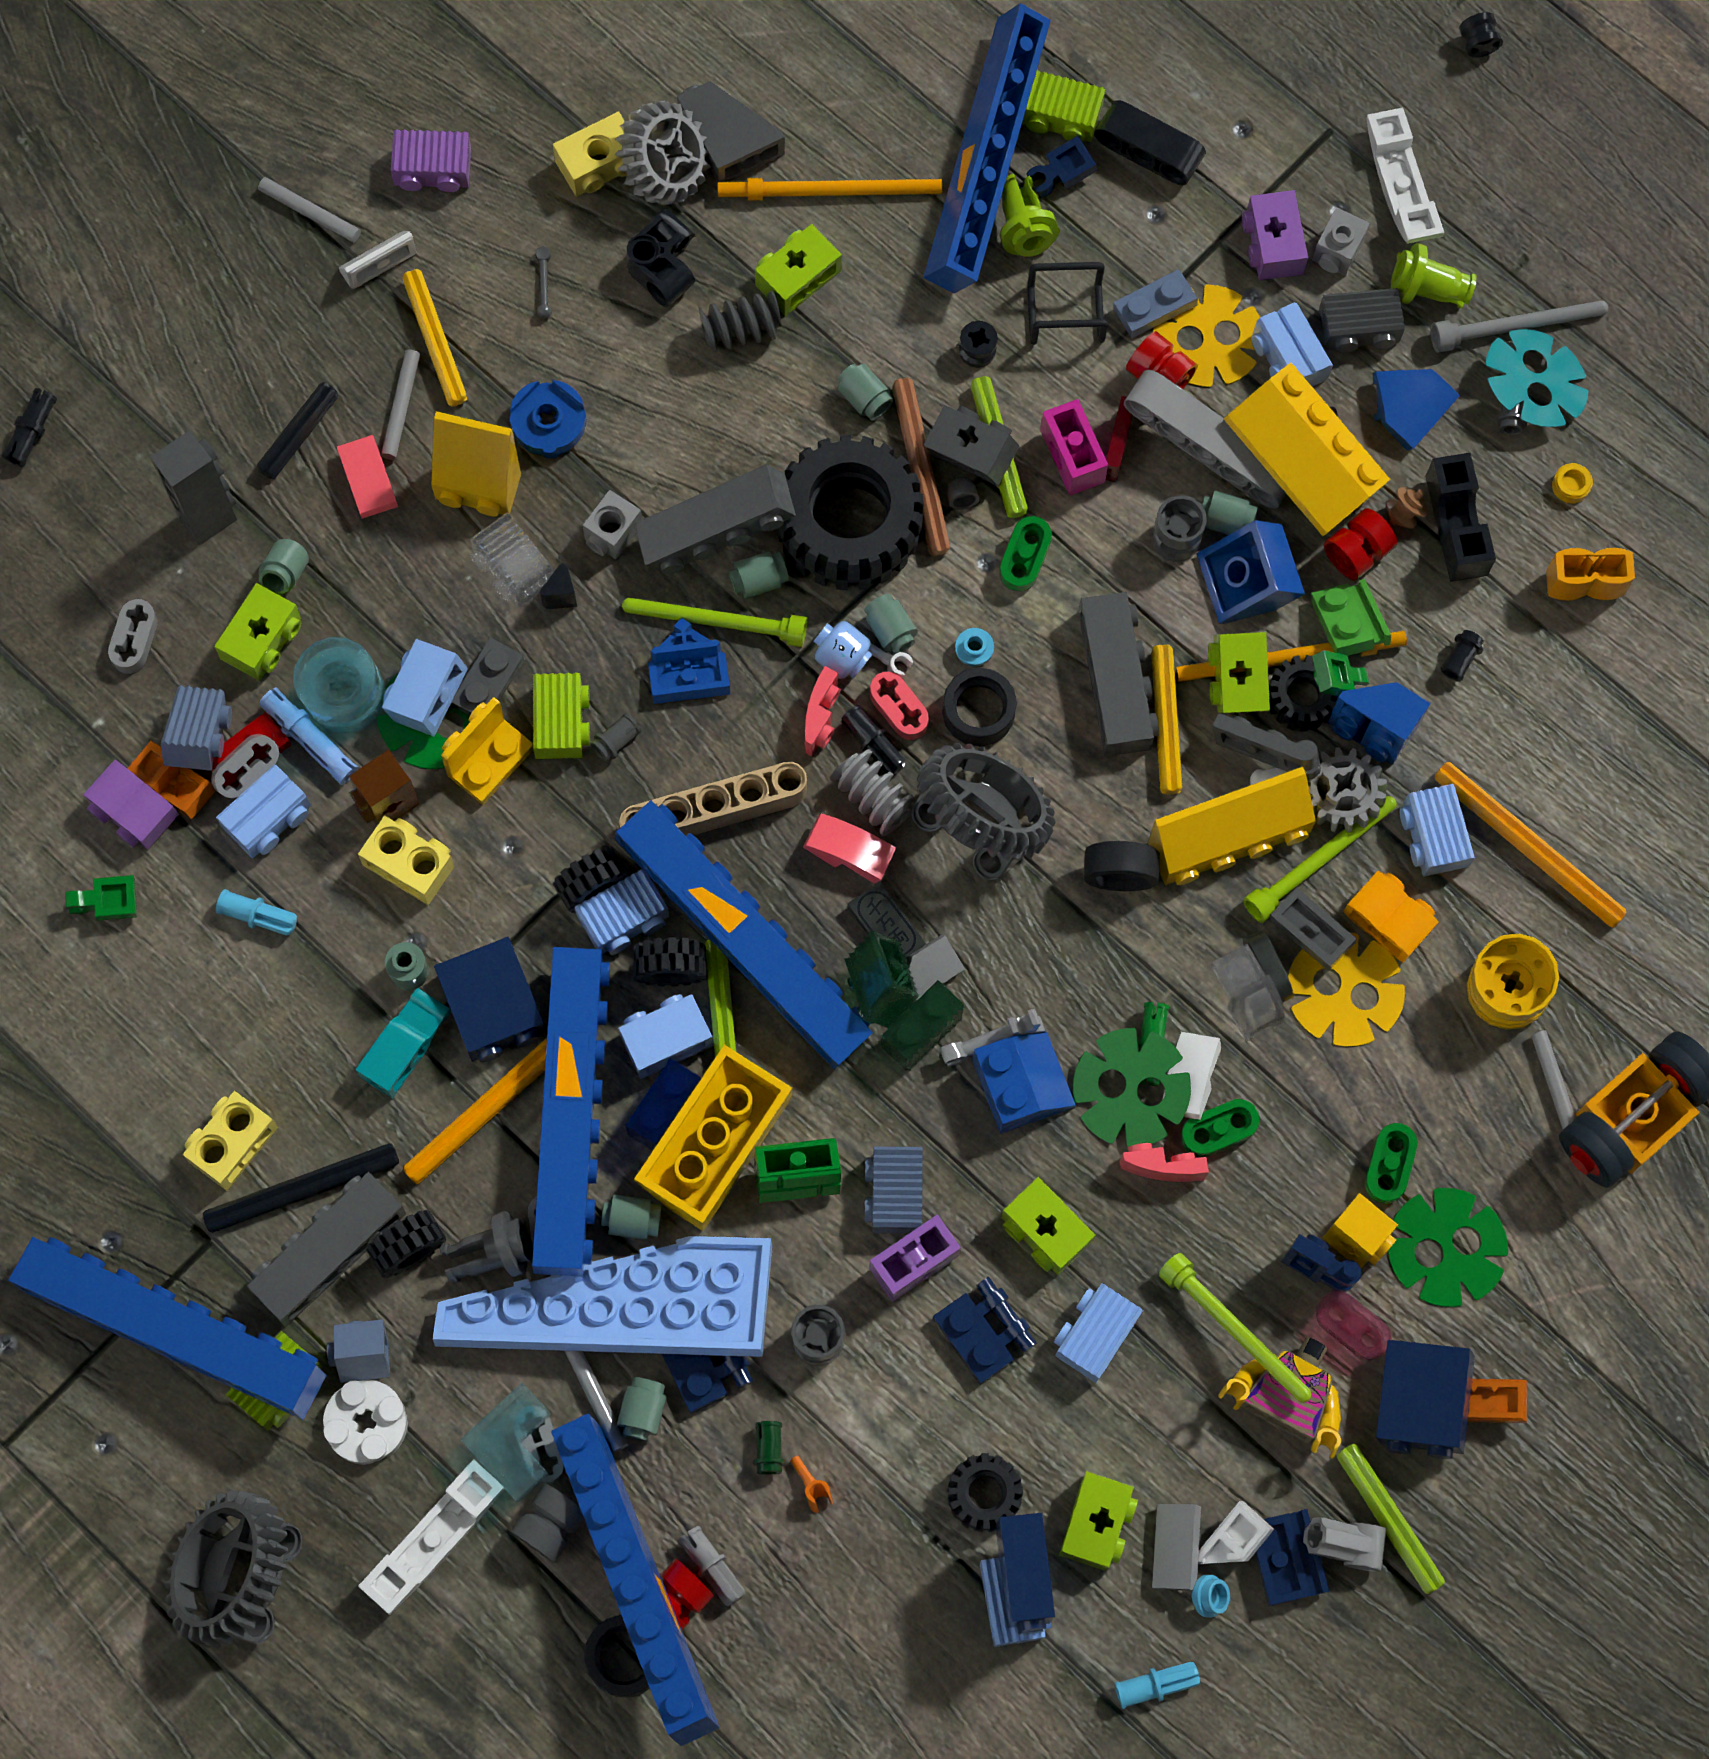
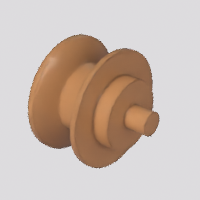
[1386,487,1428,529]

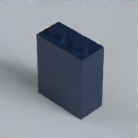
[434,936,546,1062]
[1376,1340,1475,1459]
[995,1513,1055,1635]

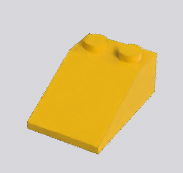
[431,412,521,517]

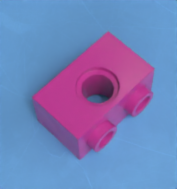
[1040,399,1108,496]

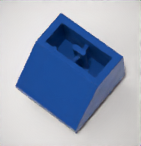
[1327,682,1431,765]

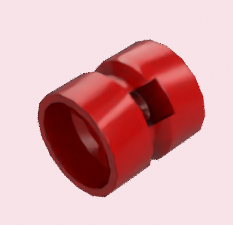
[1126,331,1198,389]
[1323,508,1398,581]
[660,1558,714,1630]

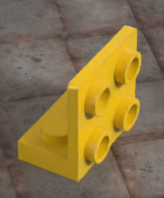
[441,697,533,805]

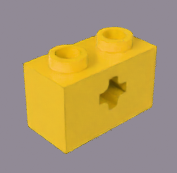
[1322,1193,1398,1268]

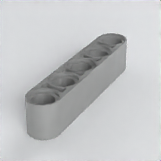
[1124,370,1286,509]

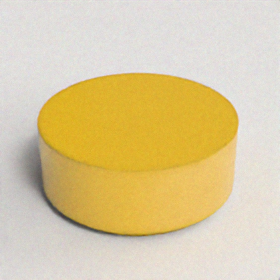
[1552,463,1593,504]

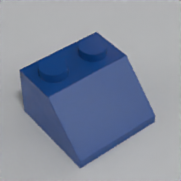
[1197,520,1305,624]
[972,1032,1076,1134]

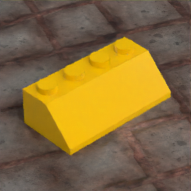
[1224,362,1391,536]
[1148,767,1316,885]
[634,1044,793,1231]

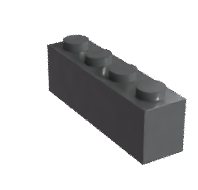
[150,430,237,545]
[635,464,796,574]
[1078,592,1159,757]
[247,1172,406,1327]

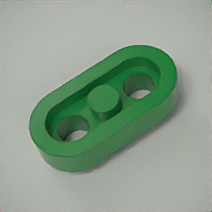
[1000,516,1052,591]
[1181,1099,1260,1157]
[1365,1123,1418,1204]

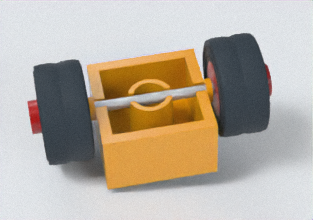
[1559,1031,1709,1188]

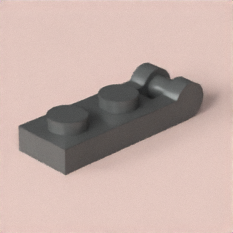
[1212,713,1321,779]

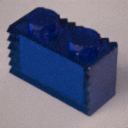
[625,1059,701,1151]

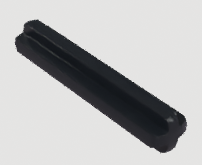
[257,382,338,480]

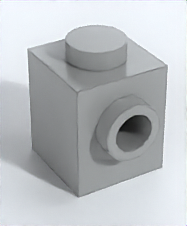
[1312,207,1370,276]

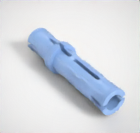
[259,687,359,785]

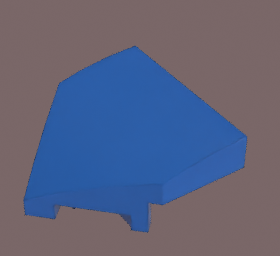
[1372,369,1460,451]
[648,618,731,704]

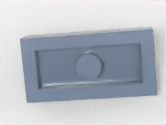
[1113,269,1198,338]

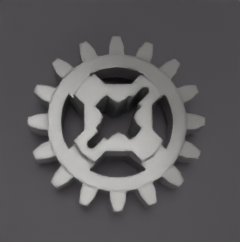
[1307,747,1387,833]

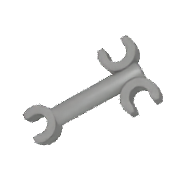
[940,1009,1046,1067]

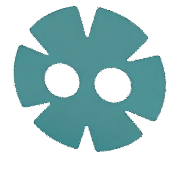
[1486,329,1589,427]

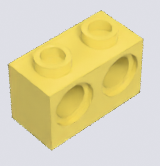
[358,815,455,905]
[182,1091,278,1191]

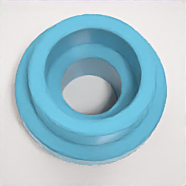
[955,628,994,666]
[1192,1575,1230,1618]

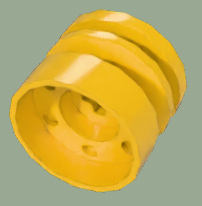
[1466,933,1559,1030]

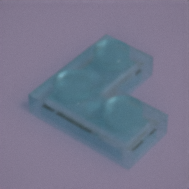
[460,1382,552,1502]

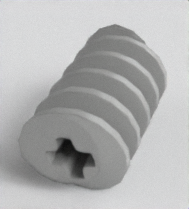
[830,749,914,836]

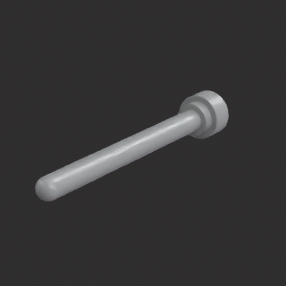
[1431,301,1609,353]

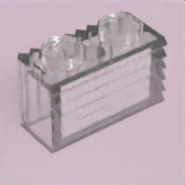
[470,512,554,607]

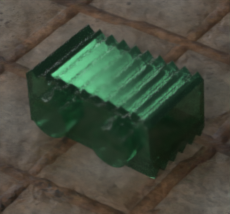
[844,931,920,1028]
[880,980,964,1070]

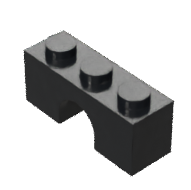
[1425,452,1496,582]

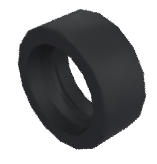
[942,667,1017,747]
[1083,841,1160,892]
[584,1615,650,1698]

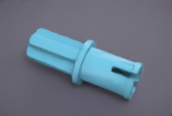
[216,889,297,936]
[1114,1662,1200,1709]

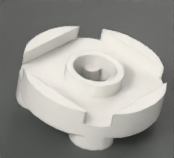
[323,1380,408,1465]

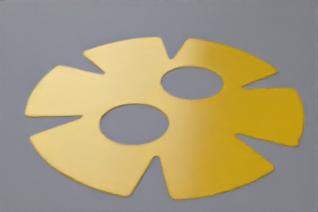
[1153,284,1260,387]
[1288,932,1405,1046]

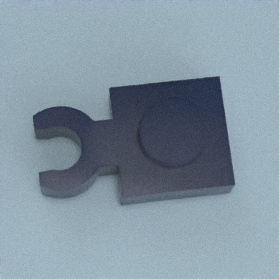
[1026,136,1098,198]

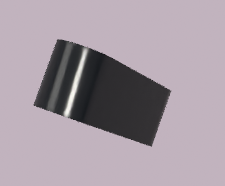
[1094,100,1206,186]

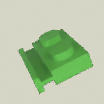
[1311,579,1391,656]

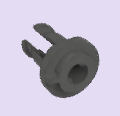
[440,1211,533,1284]

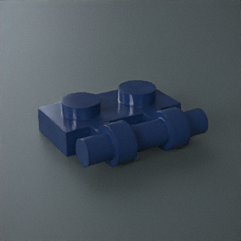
[1281,1234,1362,1293]
[932,1277,1037,1385]
[661,1354,753,1414]

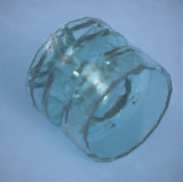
[293,637,386,733]

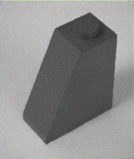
[677,81,785,183]

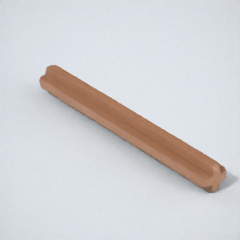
[892,378,950,556]

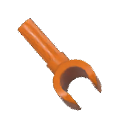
[790,1456,833,1513]

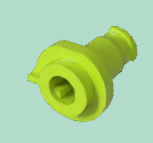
[1000,173,1060,257]
[1391,243,1477,308]

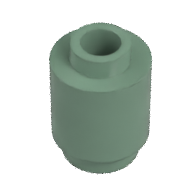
[837,364,893,421]
[1202,490,1258,535]
[259,539,309,595]
[729,551,789,599]
[864,594,918,653]
[385,942,429,991]
[601,1195,662,1240]
[617,1377,667,1441]

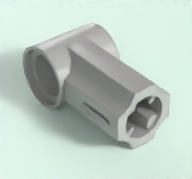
[1303,1517,1386,1571]

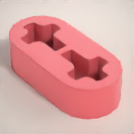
[870,671,929,740]

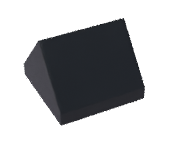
[540,563,577,609]

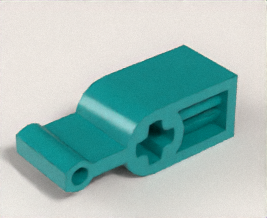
[355,988,451,1099]

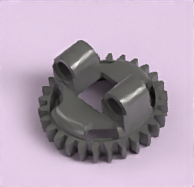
[911,743,1056,881]
[164,1490,303,1649]

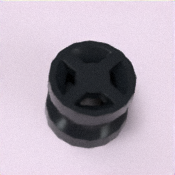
[1459,12,1503,58]
[959,320,998,368]

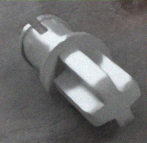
[678,1526,745,1607]

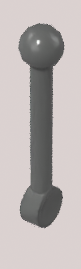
[535,246,552,319]

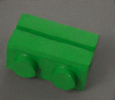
[754,1138,841,1203]

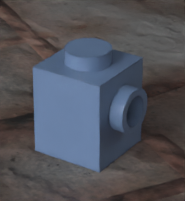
[327,1319,390,1383]

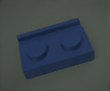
[1255,1509,1329,1606]

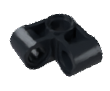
[627,209,696,307]

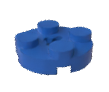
[510,380,587,459]

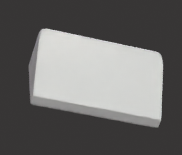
[339,231,416,289]

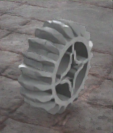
[614,101,711,205]

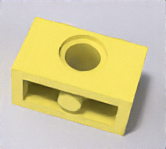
[553,111,628,197]

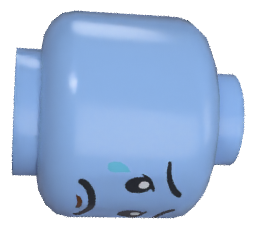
[813,621,872,679]

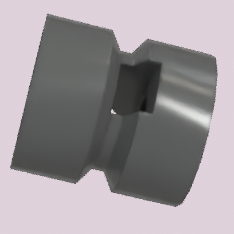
[1152,495,1207,562]
[791,1304,845,1366]
[511,1483,585,1563]

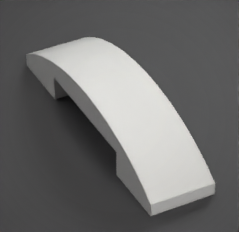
[1366,108,1444,244]
[358,1459,505,1615]

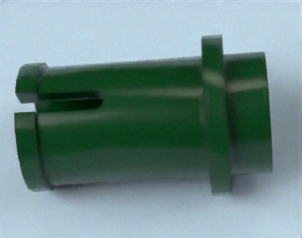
[753,1421,786,1475]

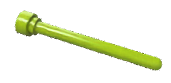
[622,598,807,648]
[1243,796,1397,923]
[1159,1253,1312,1403]

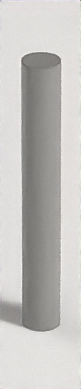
[258,177,361,243]
[381,350,420,460]
[1531,1030,1576,1129]
[565,1351,628,1452]

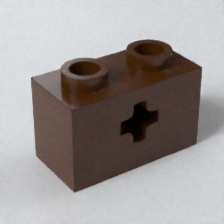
[349,749,419,825]

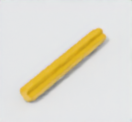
[402,269,467,407]
[1151,645,1182,795]

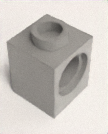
[583,490,642,560]

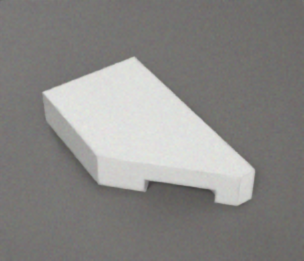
[1198,1501,1274,1564]

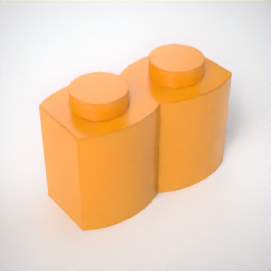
[1546,548,1635,601]
[1343,871,1439,963]

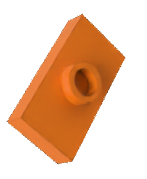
[1468,1379,1527,1423]

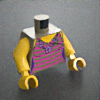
[1218,1337,1341,1459]

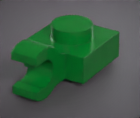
[1312,650,1370,696]
[65,875,137,921]

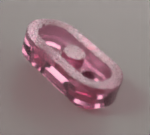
[1316,1291,1392,1360]

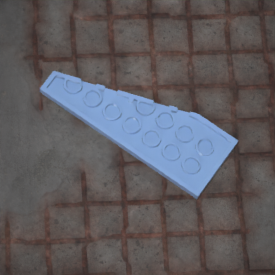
[433,1236,772,1357]

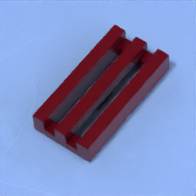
[1105,396,1133,482]

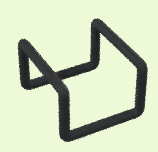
[1027,262,1108,345]

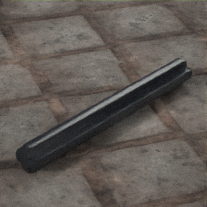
[203,1143,399,1233]

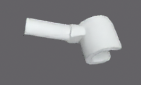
[868,643,913,678]

